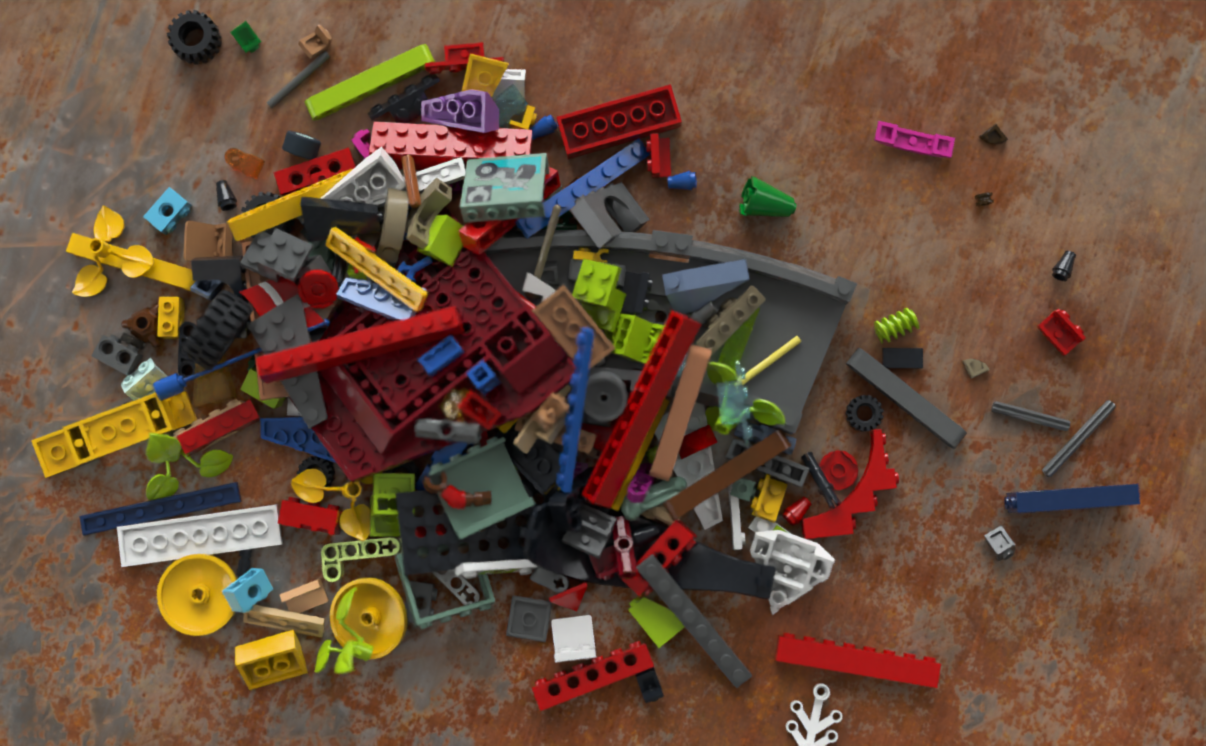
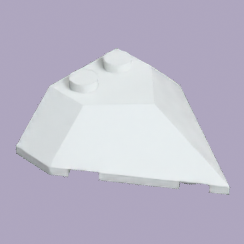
[750,530,834,615]

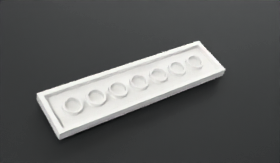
[117,504,283,567]

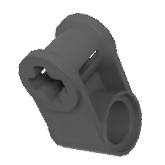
[529,567,569,593]

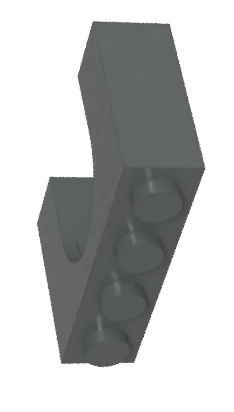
[570,182,650,249]

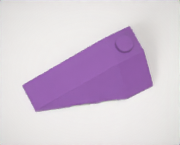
[421,89,499,133]

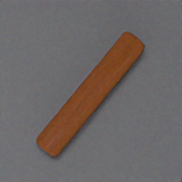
[402,154,421,208]

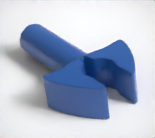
[397,256,433,283]

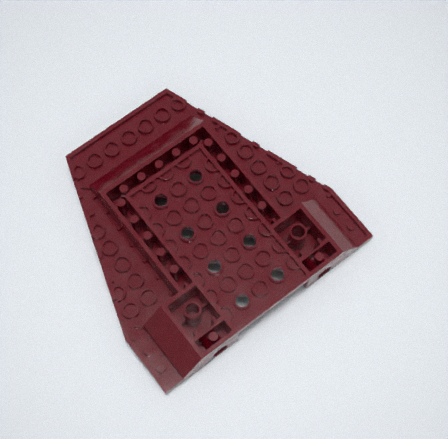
[289,207,575,483]

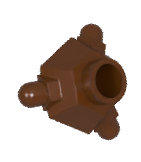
[121,303,161,348]

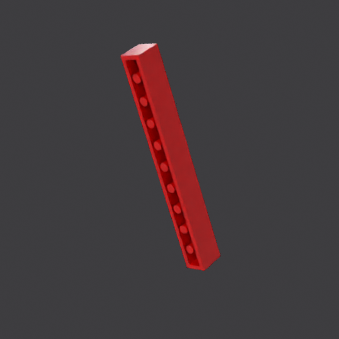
[256,306,464,384]
[582,310,701,508]

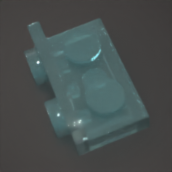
[493,84,528,127]

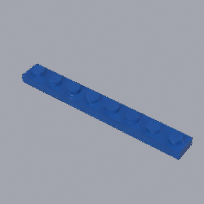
[515,139,650,239]
[556,327,594,493]

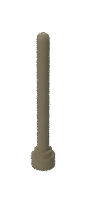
[524,205,561,299]

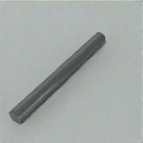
[266,51,330,108]

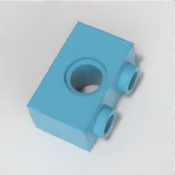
[143,187,192,235]
[222,568,273,613]

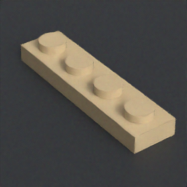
[243,605,325,638]

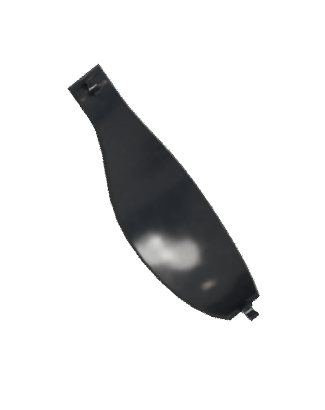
[520,503,776,600]

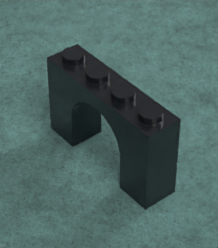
[191,256,251,338]

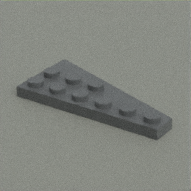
[247,294,328,429]

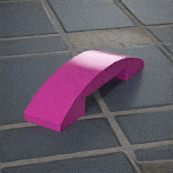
[874,121,955,158]

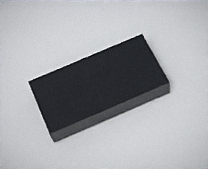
[882,348,923,369]

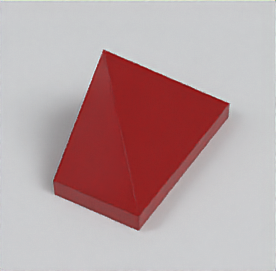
[458,390,502,430]
[679,424,718,460]
[549,582,588,611]

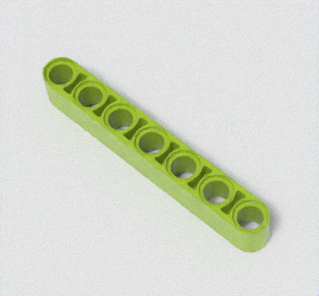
[304,44,435,121]

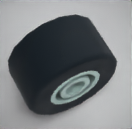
[282,131,321,160]

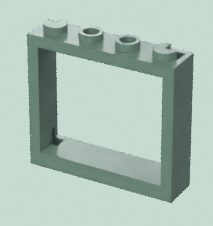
[394,542,495,629]

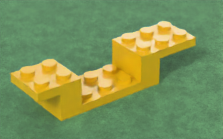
[31,388,198,478]

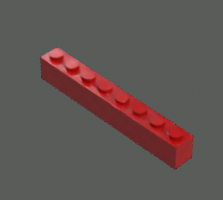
[774,632,941,688]

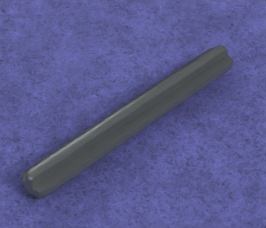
[1042,400,1116,477]

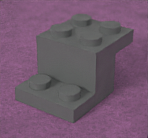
[240,228,313,282]

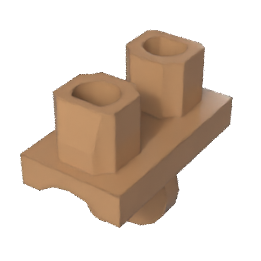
[531,393,569,431]

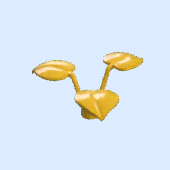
[72,205,154,297]
[291,469,382,541]

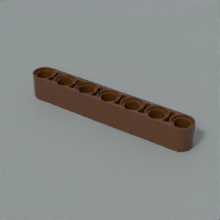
[662,429,792,521]

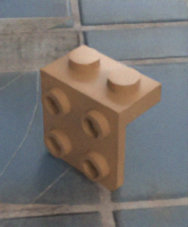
[183,221,233,261]

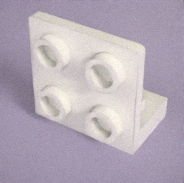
[551,615,596,662]

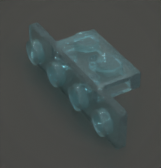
[717,361,753,445]

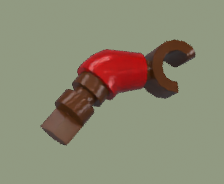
[423,471,492,509]

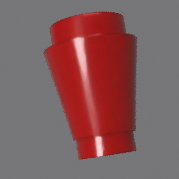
[782,496,812,526]

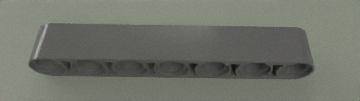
[846,348,967,449]

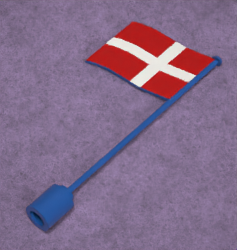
[153,276,330,401]

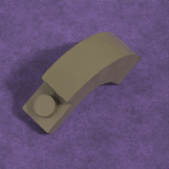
[405,177,452,249]
[377,188,408,263]

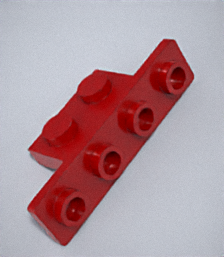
[425,42,505,74]

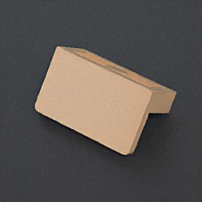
[279,579,329,613]

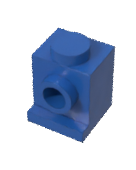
[467,360,501,395]

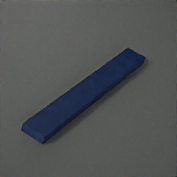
[79,482,242,536]

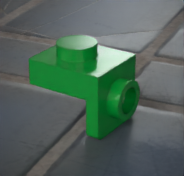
[230,20,261,53]

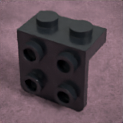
[616,271,653,316]

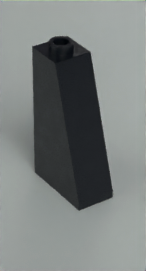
[300,197,384,242]

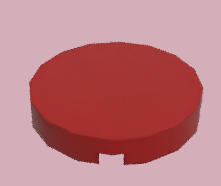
[298,270,339,308]
[819,450,858,490]

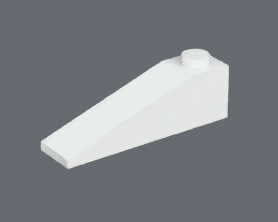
[321,147,406,204]

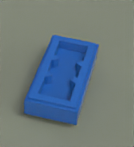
[418,335,464,377]

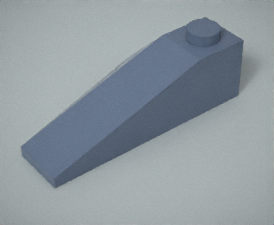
[662,259,750,314]

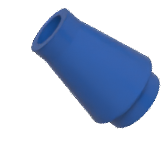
[528,114,558,140]
[668,171,697,190]

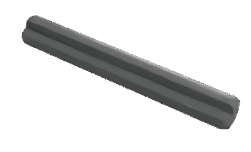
[991,401,1071,431]

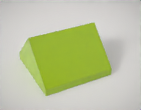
[417,215,463,267]

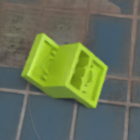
[572,259,626,333]
[604,313,665,364]
[370,473,415,537]

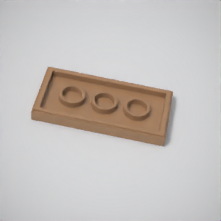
[532,285,615,370]

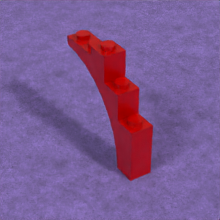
[801,429,899,539]

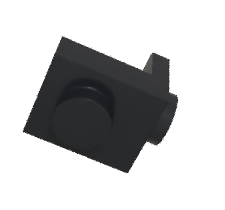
[635,667,664,703]

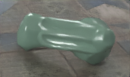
[621,477,687,521]

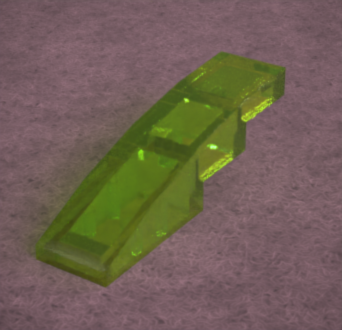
[717,307,760,372]

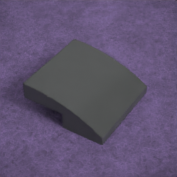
[562,504,617,559]

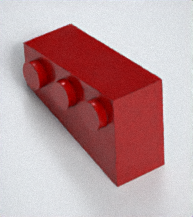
[277,497,343,535]

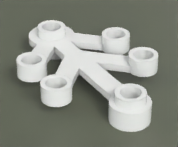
[786,683,843,746]

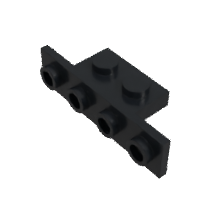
[368,74,440,123]

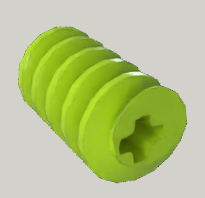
[874,308,920,344]

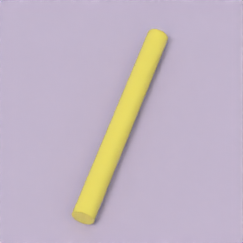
[733,336,801,390]

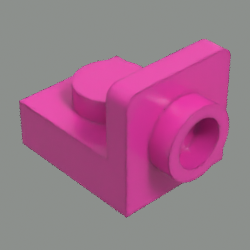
[351,129,371,159]

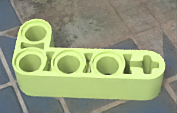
[321,537,401,582]

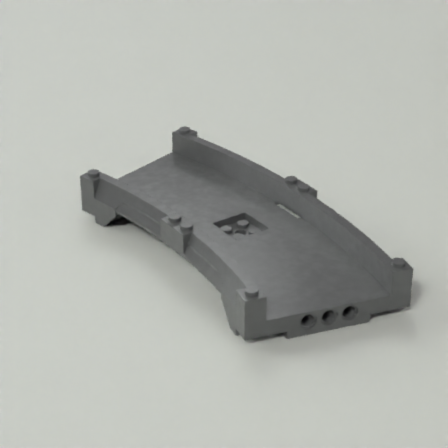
[485,229,857,435]

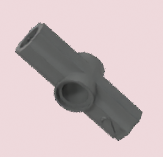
[415,419,481,444]

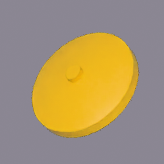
[157,554,237,636]
[330,577,407,659]

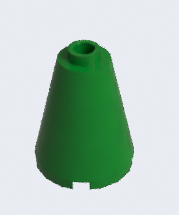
[739,176,797,217]

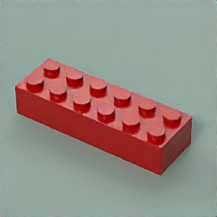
[556,84,682,159]

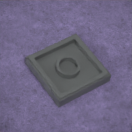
[506,595,552,642]

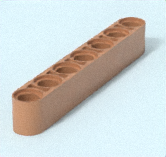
[649,344,711,482]

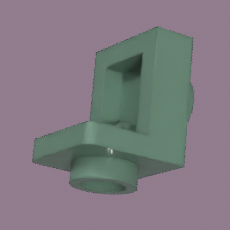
[730,478,757,501]

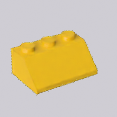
[235,630,308,690]

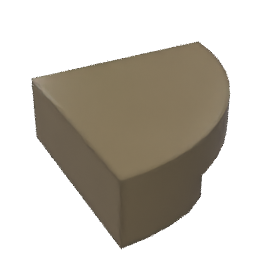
[962,359,990,379]

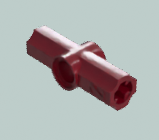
[612,516,637,579]

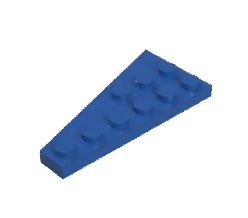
[260,417,336,463]

